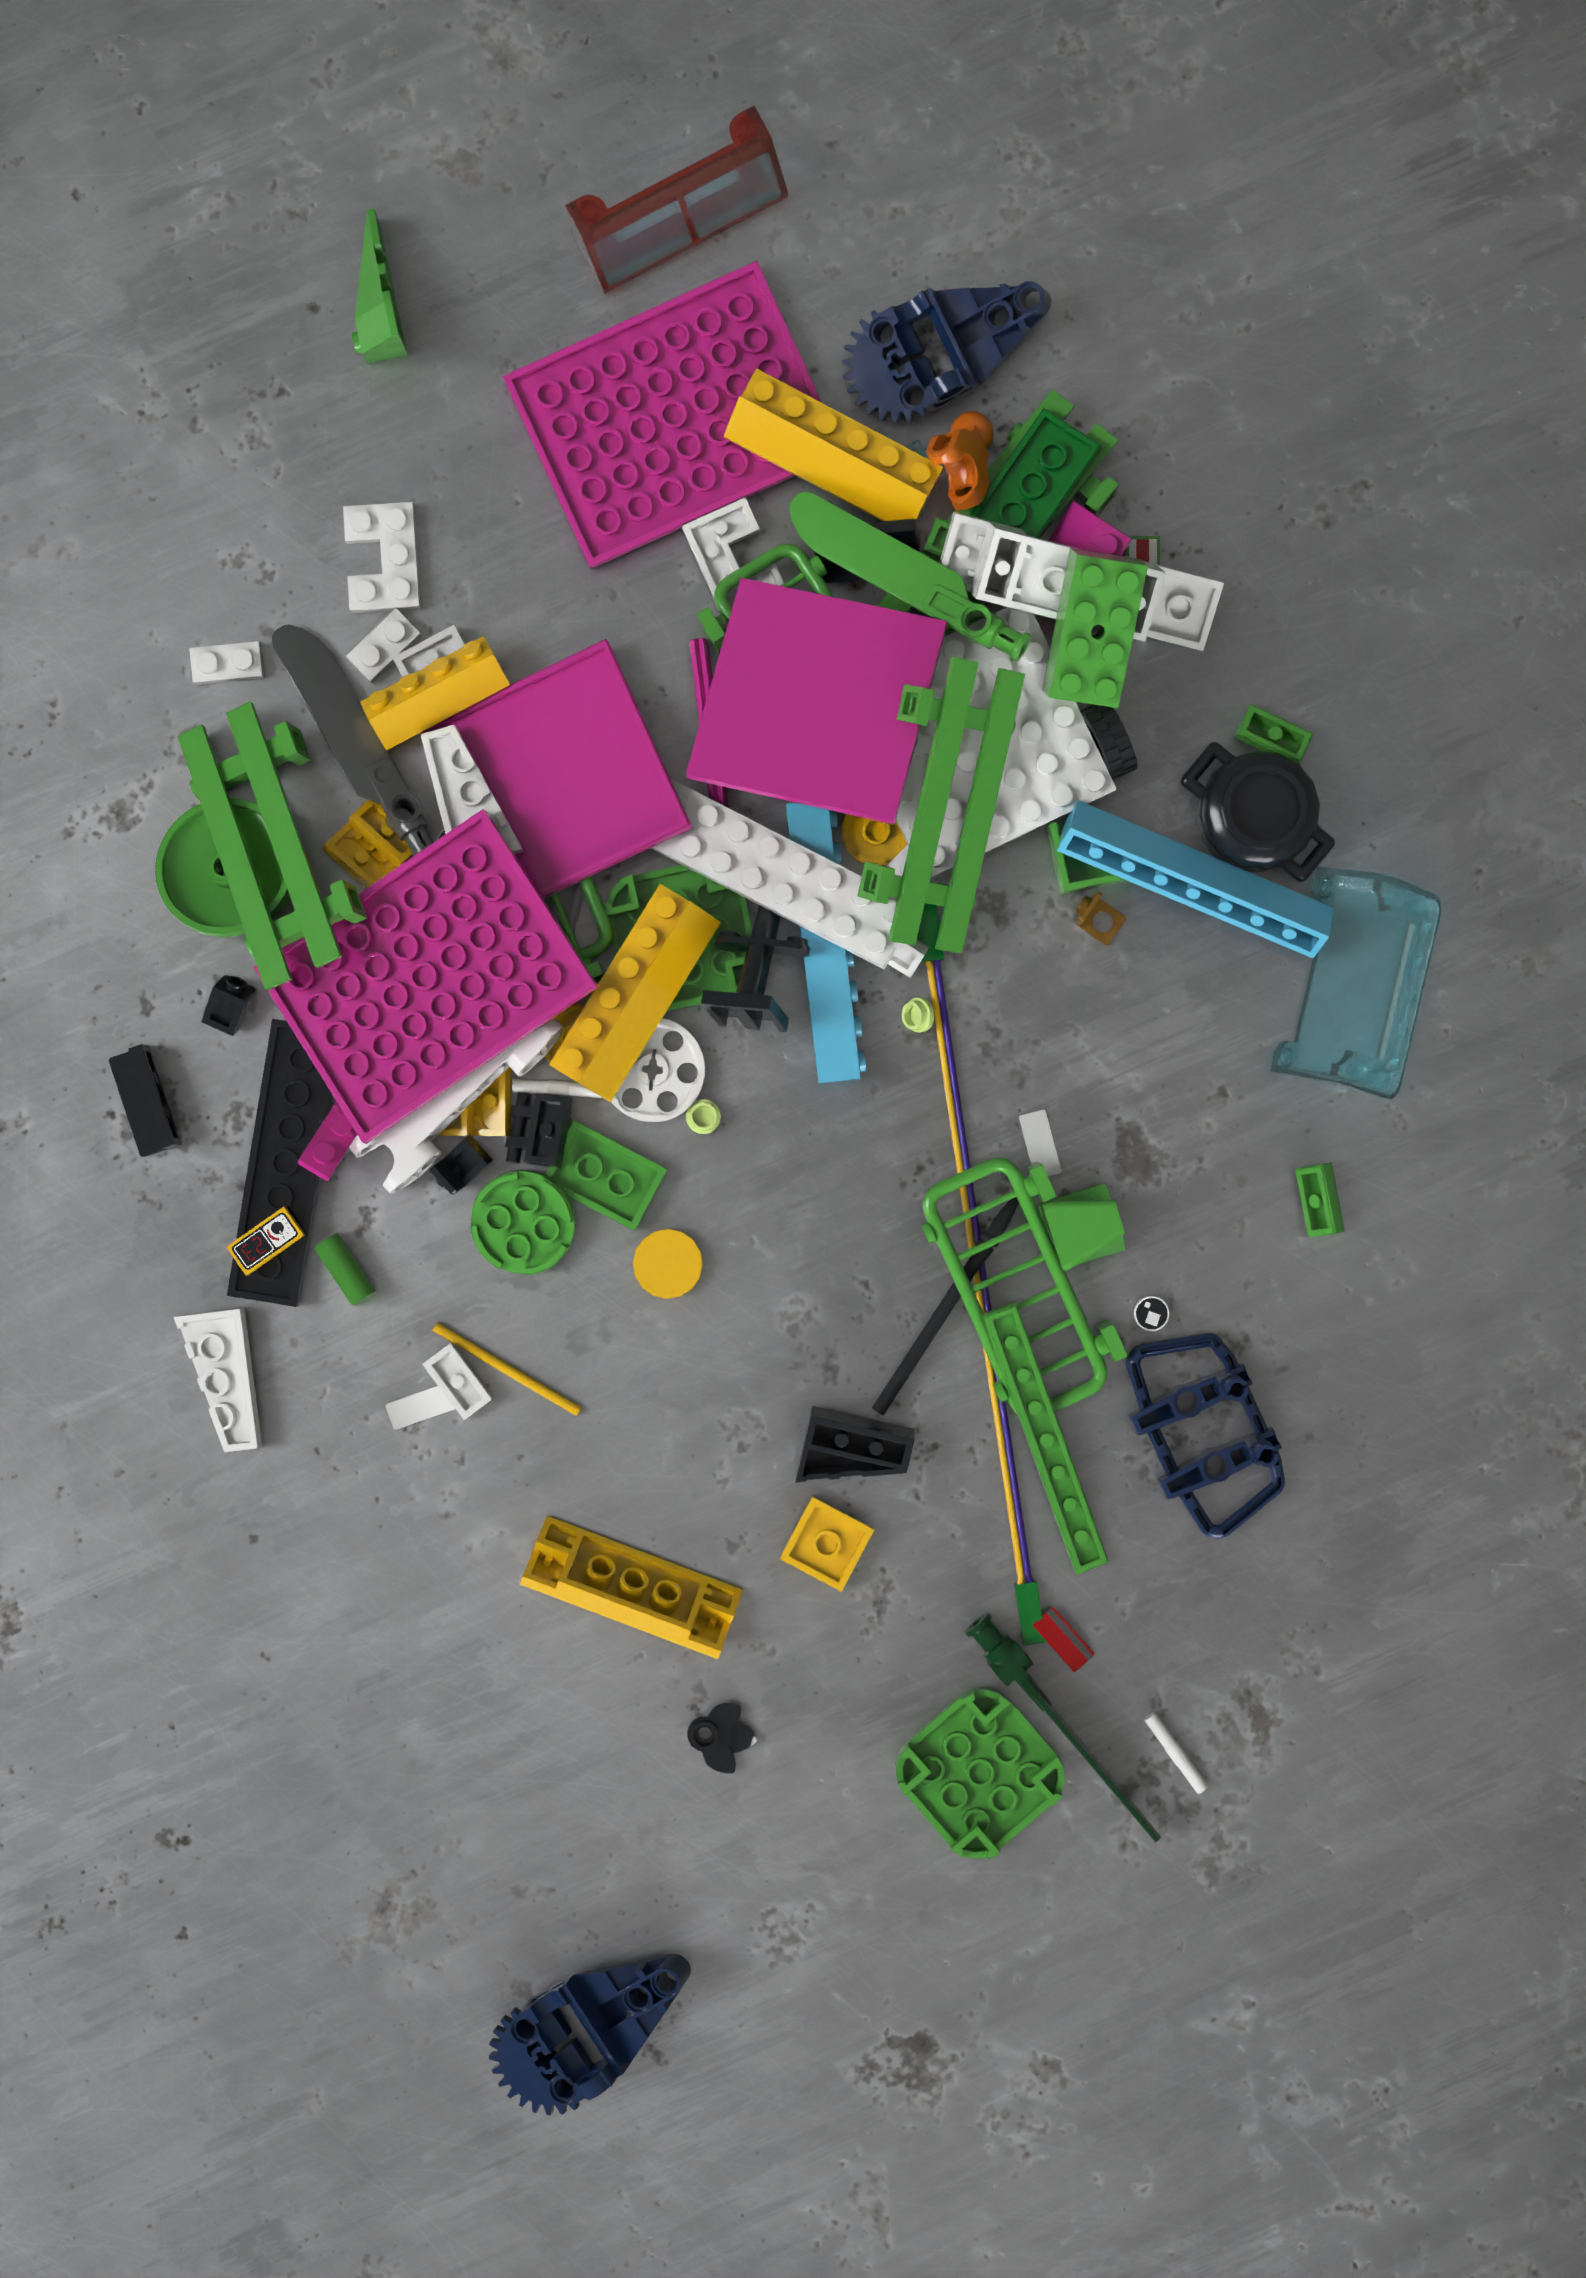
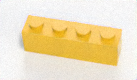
[360,636,510,751]

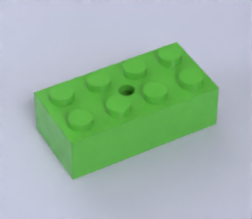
[1042,548,1148,708]

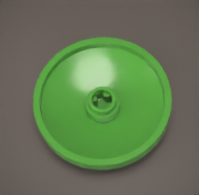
[155,798,290,937]

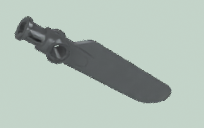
[271,624,434,856]

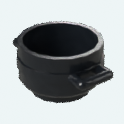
[1181,742,1335,882]

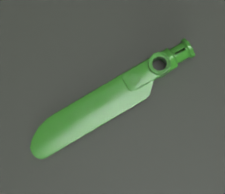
[789,491,1032,663]

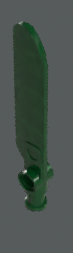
[964,1612,1161,1843]

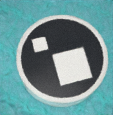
[1133,1296,1169,1331]

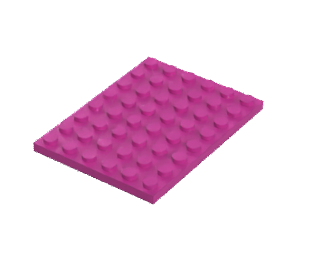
[502,261,822,570]
[253,809,599,1144]

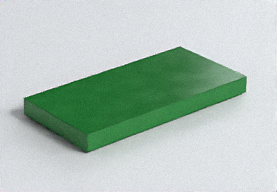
[969,408,1102,538]

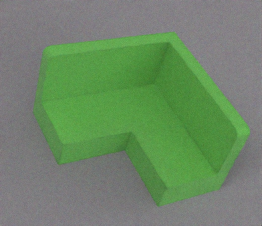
[1046,822,1128,895]

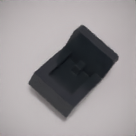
[430,1135,493,1195]

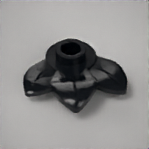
[687,1703,757,1774]

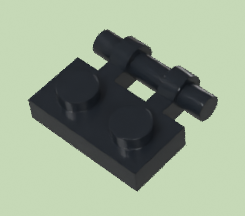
[505,1092,573,1168]

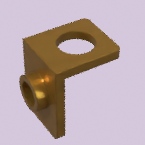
[1074,891,1126,945]

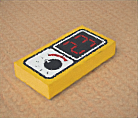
[226,1206,305,1276]

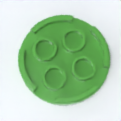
[470,1170,576,1275]

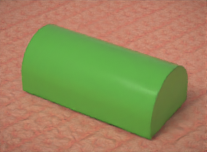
[1234,704,1314,765]
[1295,1162,1345,1238]
[314,1233,376,1306]

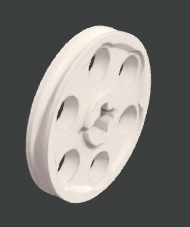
[612,1018,705,1122]

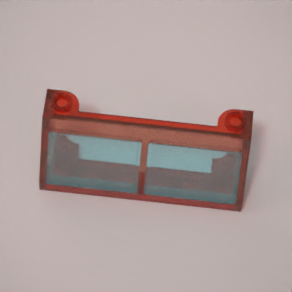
[565,105,788,294]

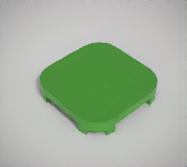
[605,865,752,1012]
[895,1686,1065,1859]

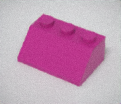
[1048,501,1133,556]

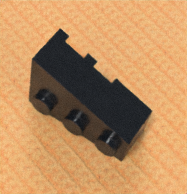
[795,1406,915,1483]

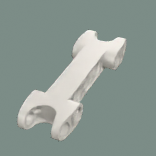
[350,1019,564,1194]

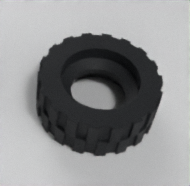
[1080,704,1138,780]

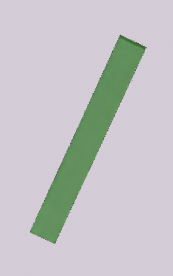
[981,1302,1109,1575]

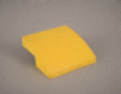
[323,800,413,889]
[438,1067,511,1136]

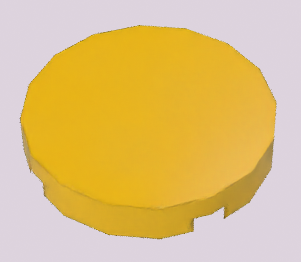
[841,814,907,866]
[633,1229,703,1299]

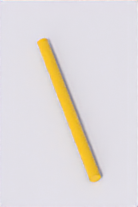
[432,1322,582,1416]

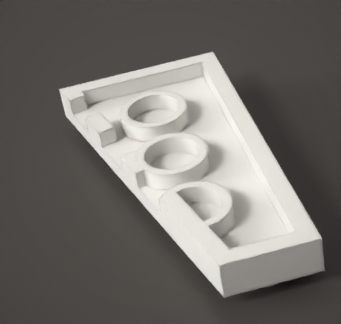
[420,725,524,854]
[174,1308,262,1452]

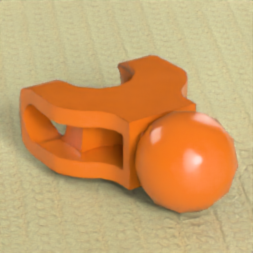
[926,411,994,511]

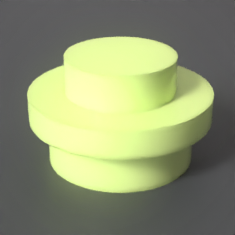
[902,997,934,1033]
[686,1099,721,1134]

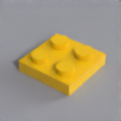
[780,1495,874,1592]

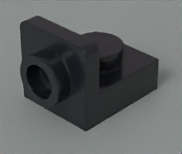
[201,975,256,1036]

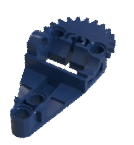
[842,281,1051,423]
[489,1954,691,2115]

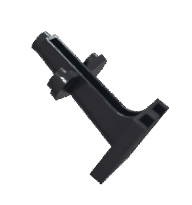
[701,905,810,1032]

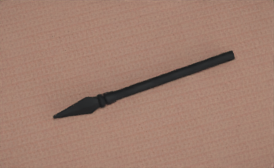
[872,1197,1019,1416]

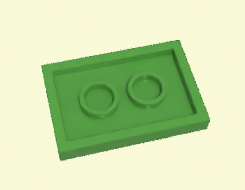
[545,1120,668,1231]

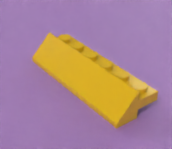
[724,368,943,522]
[549,884,721,1102]
[520,1516,743,1659]

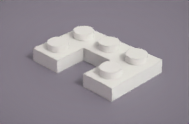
[682,497,784,607]
[343,502,421,613]

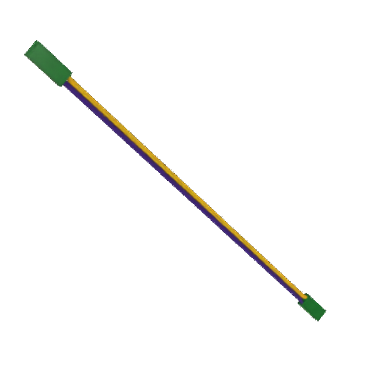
[917,903,1046,1646]

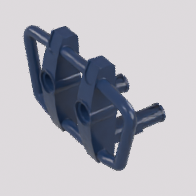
[1126,1333,1285,1539]

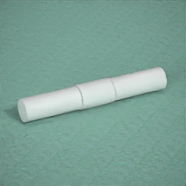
[512,1079,602,1098]
[1144,1711,1209,1794]

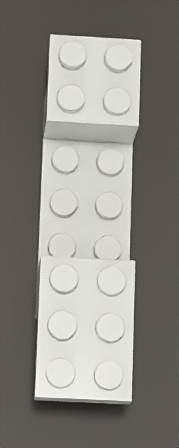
[939,512,1224,651]

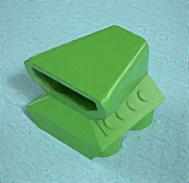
[1038,1183,1126,1271]

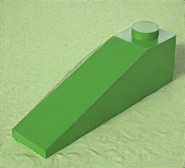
[352,208,408,364]

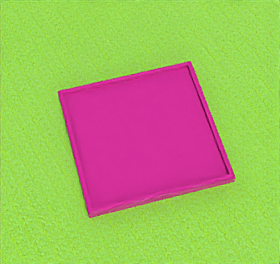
[686,578,947,824]
[420,639,693,899]

